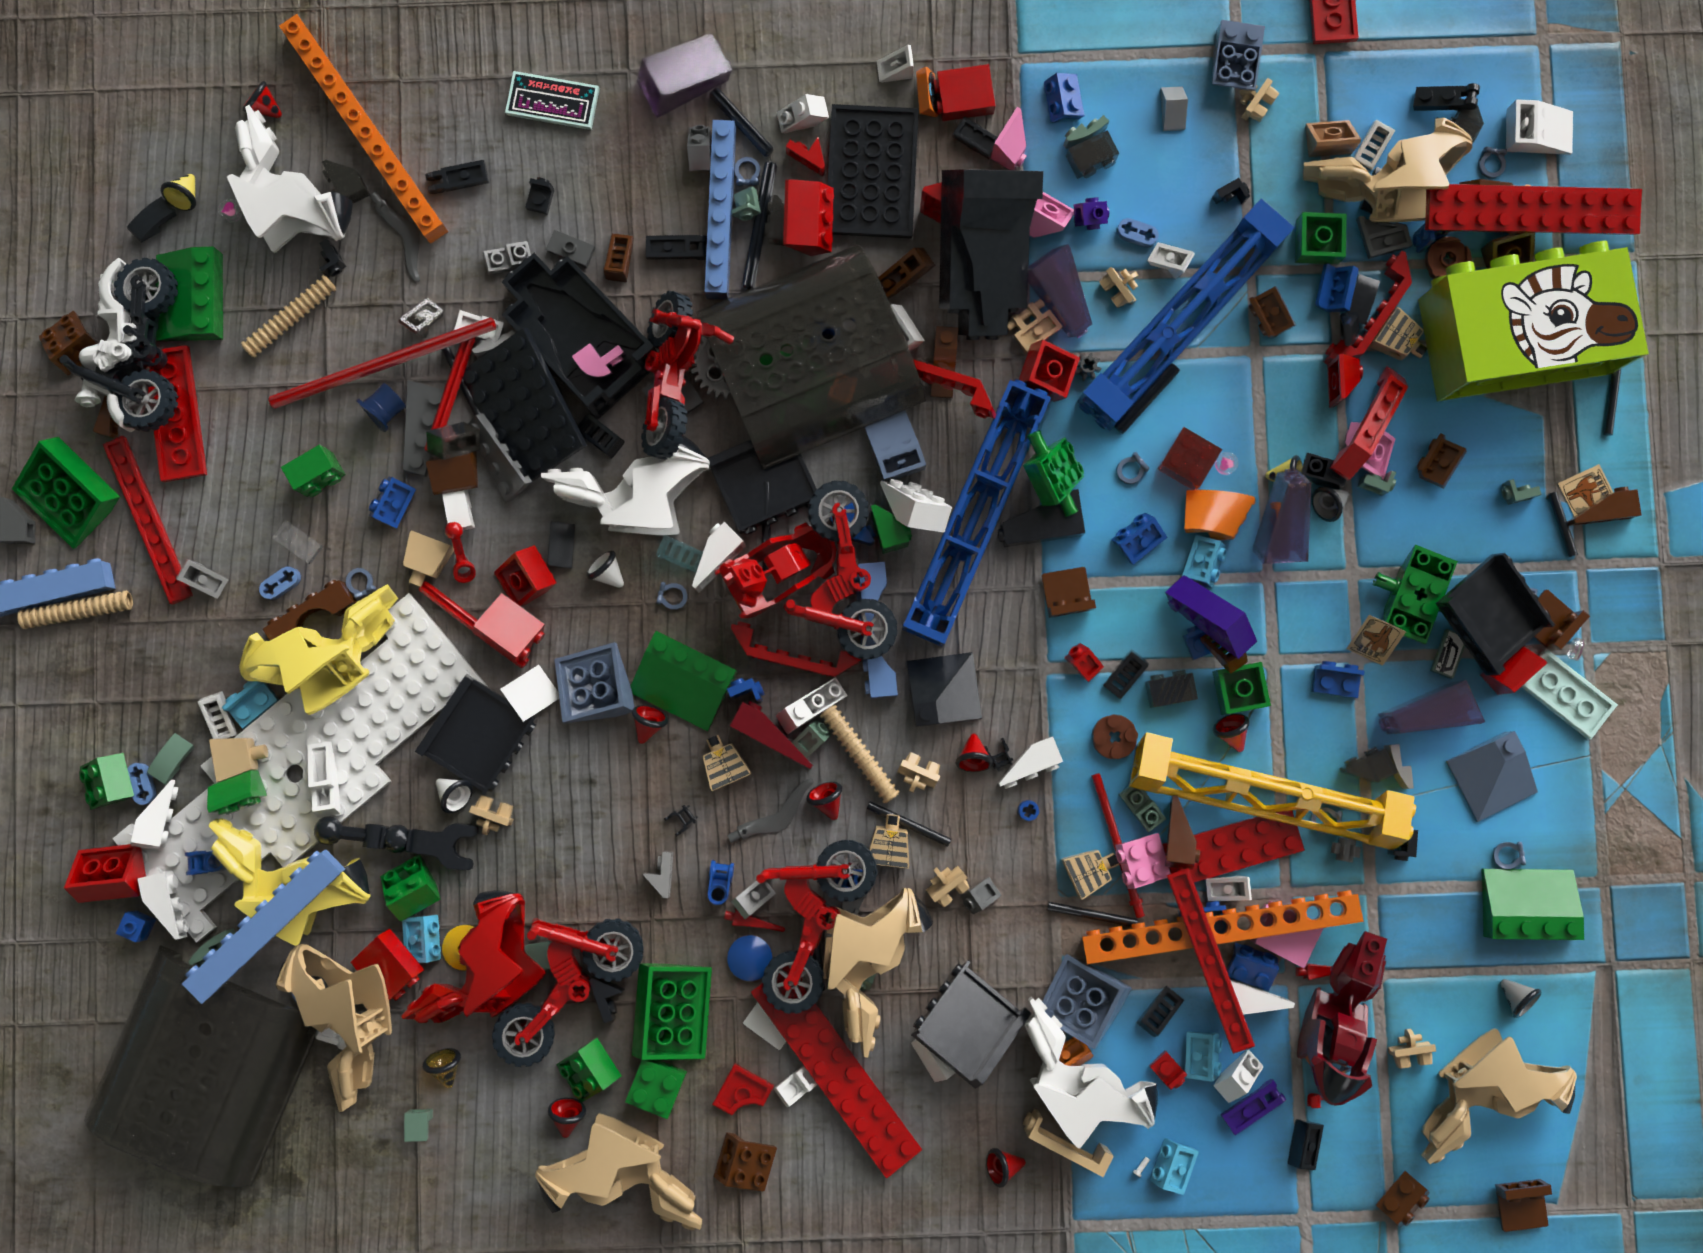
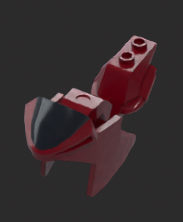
[1297,931,1387,1106]

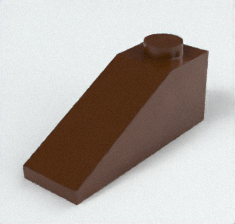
[865,248,936,306]
[931,326,958,398]
[1567,487,1642,526]
[1165,795,1200,870]

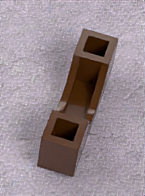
[263,580,357,641]

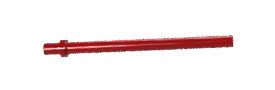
[1091,773,1145,918]

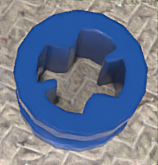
[1018,800,1039,821]

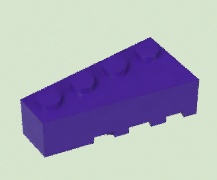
[1165,575,1257,659]

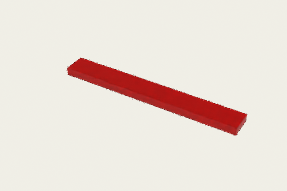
[102,435,193,605]
[1167,868,1255,1054]

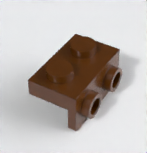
[1249,286,1296,338]
[1417,433,1467,489]
[1376,1171,1430,1228]

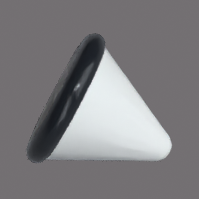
[586,551,624,588]
[436,778,473,814]

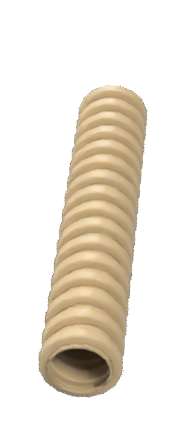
[241,275,336,358]
[17,590,133,629]
[820,705,900,803]

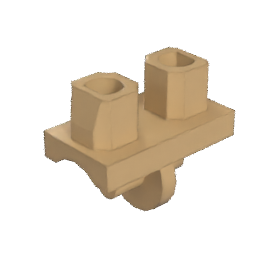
[1240,78,1279,122]
[1099,267,1139,308]
[897,752,940,793]
[469,795,514,835]
[926,866,970,907]
[1388,1029,1436,1069]

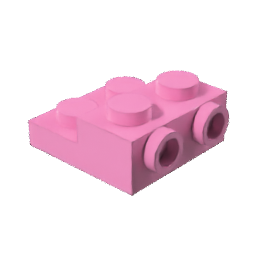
[1115,833,1171,889]

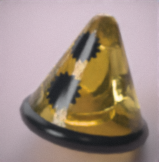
[422,1048,461,1088]

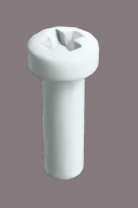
[1133,1156,1150,1177]

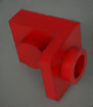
[1065,643,1104,682]
[1148,1051,1187,1090]

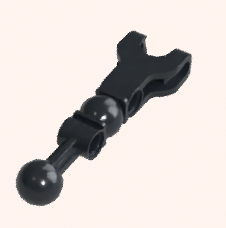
[314,816,479,870]

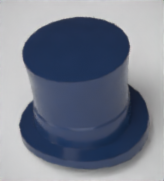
[356,383,407,432]

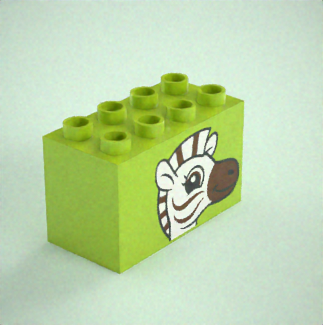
[1418,241,1649,401]

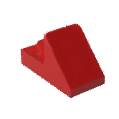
[785,137,825,177]

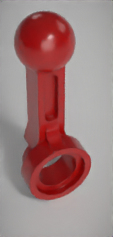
[445,522,476,583]

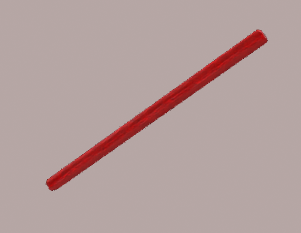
[268,318,496,409]

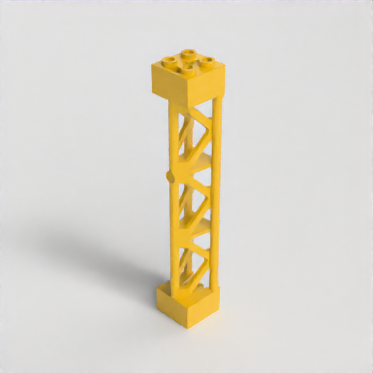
[1129,732,1416,850]

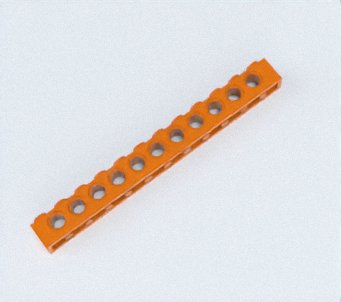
[279,14,448,244]
[1082,890,1364,964]

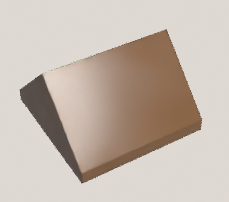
[1305,120,1361,157]

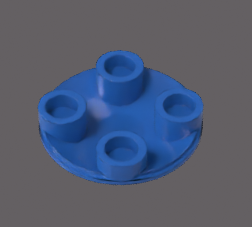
[727,935,772,981]

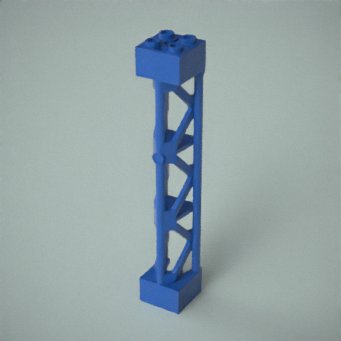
[1077,198,1295,431]
[902,380,1051,647]

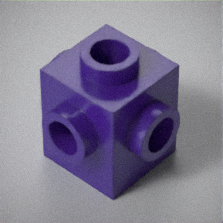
[1073,197,1110,230]

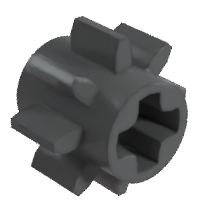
[1075,353,1102,381]
[1331,837,1361,863]

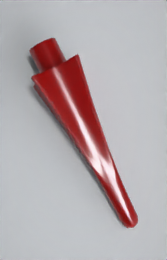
[724,908,785,932]
[1295,963,1332,980]

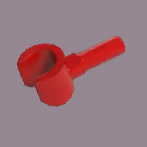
[1307,1093,1323,1108]

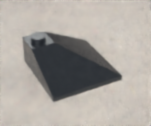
[907,652,982,727]

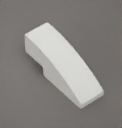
[442,490,475,531]
[307,742,340,817]

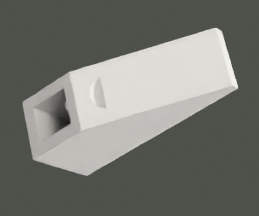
[776,677,848,735]
[997,736,1063,789]
[131,780,178,850]
[137,871,188,940]

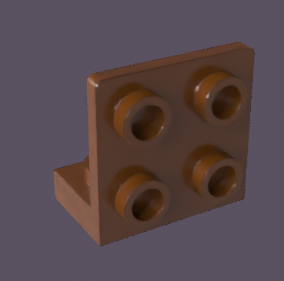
[39,311,99,376]
[1041,567,1096,618]
[1534,590,1590,651]
[714,1132,777,1192]
[1495,1179,1552,1232]

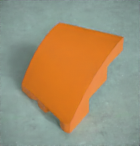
[1184,490,1256,540]

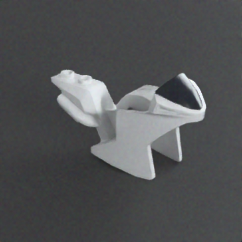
[227,105,353,253]
[541,435,710,536]
[1025,997,1158,1148]

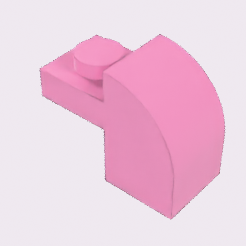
[572,343,625,378]

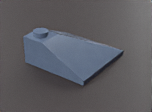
[554,642,634,723]
[1446,731,1538,822]
[1042,954,1132,1049]

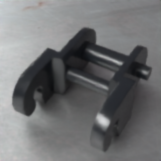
[984,738,1013,772]
[664,805,698,837]

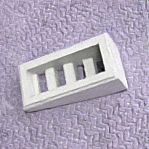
[1354,120,1395,170]
[198,691,237,739]

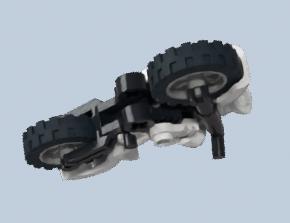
[60,257,178,432]

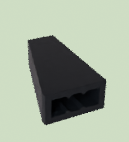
[998,489,1085,547]

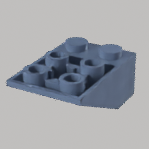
[1212,20,1265,91]
[862,407,926,482]

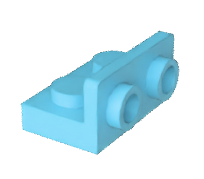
[1182,535,1227,588]
[222,681,280,729]
[402,915,441,963]
[1185,1031,1222,1082]
[1150,1138,1199,1195]

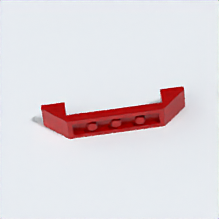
[1324,250,1412,364]
[870,355,996,419]
[1330,366,1408,481]
[731,621,862,678]

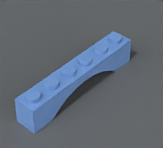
[855,562,898,699]

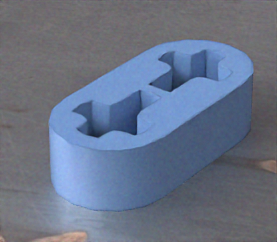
[1117,218,1159,248]
[259,567,301,600]
[127,763,157,805]

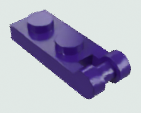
[1220,1079,1286,1135]

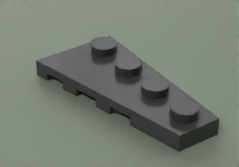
[403,380,444,477]
[467,413,532,502]

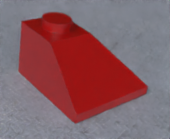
[1327,354,1363,408]

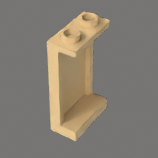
[1023,1108,1114,1177]

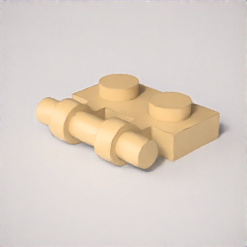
[1007,299,1063,354]

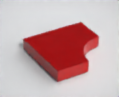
[712,1063,774,1116]

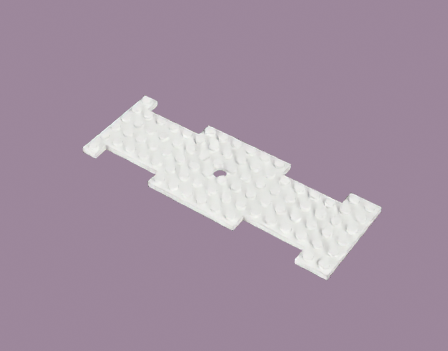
[113,593,488,943]

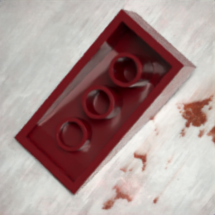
[730,700,813,769]

